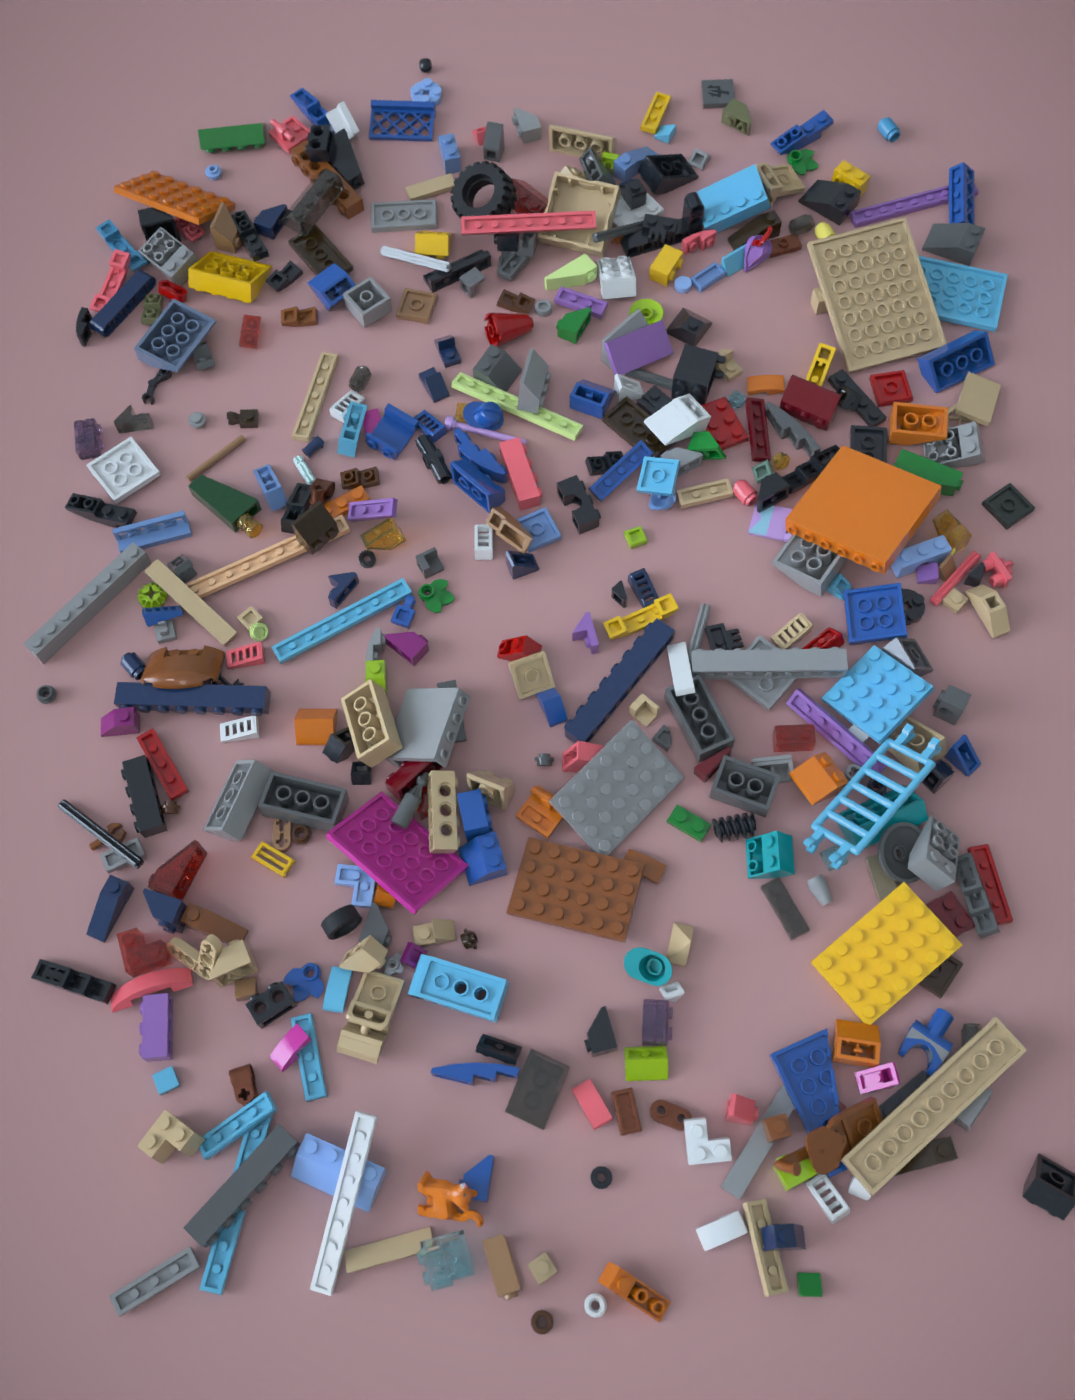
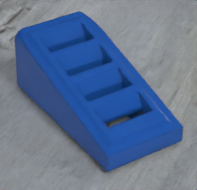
[413,410,447,443]
[142,605,183,627]

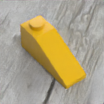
[806,343,837,387]

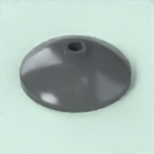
[878,822,921,883]

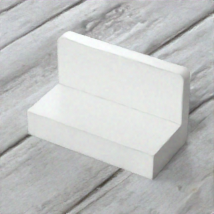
[326,101,360,140]

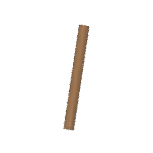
[186,435,246,482]

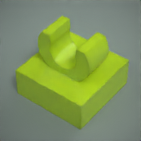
[602,151,619,173]

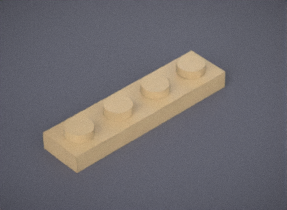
[743,1199,789,1297]

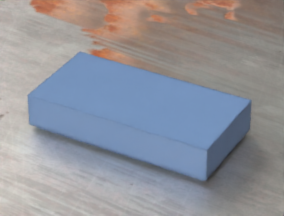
[690,262,727,293]

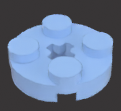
[410,78,442,107]

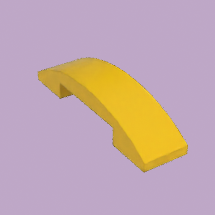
[603,593,679,640]

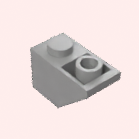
[512,108,541,144]

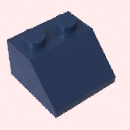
[143,888,187,934]

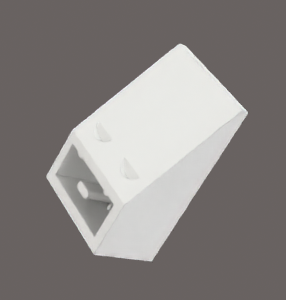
[597,256,636,299]
[644,394,711,445]

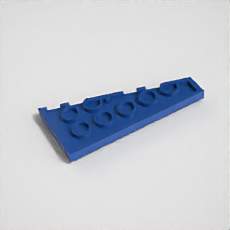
[769,1029,848,1178]

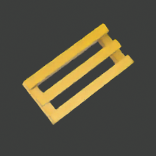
[251,841,296,879]

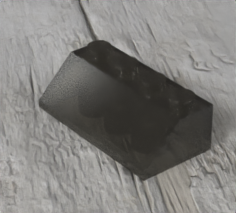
[279,169,344,236]

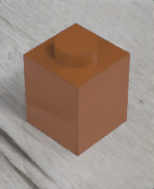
[761,1113,792,1143]

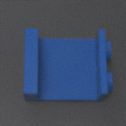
[365,403,418,461]

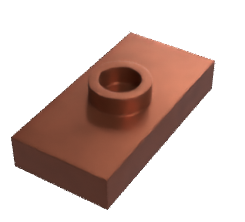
[769,233,802,258]
[611,1087,642,1136]

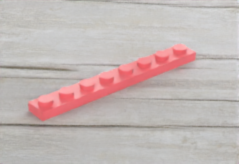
[461,210,596,235]

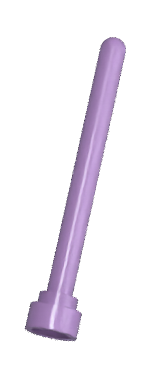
[444,415,527,445]

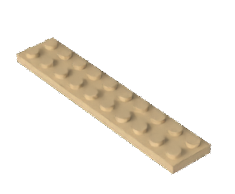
[841,1017,1027,1196]

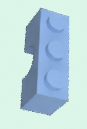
[891,535,952,578]

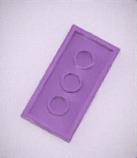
[604,320,673,375]

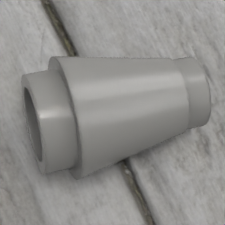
[807,874,833,906]

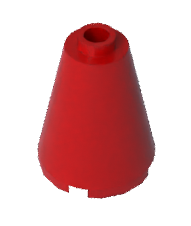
[484,312,534,347]

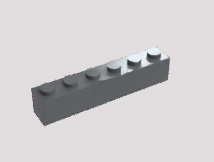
[183,1124,301,1248]

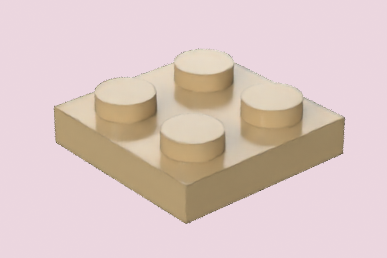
[508,651,555,699]

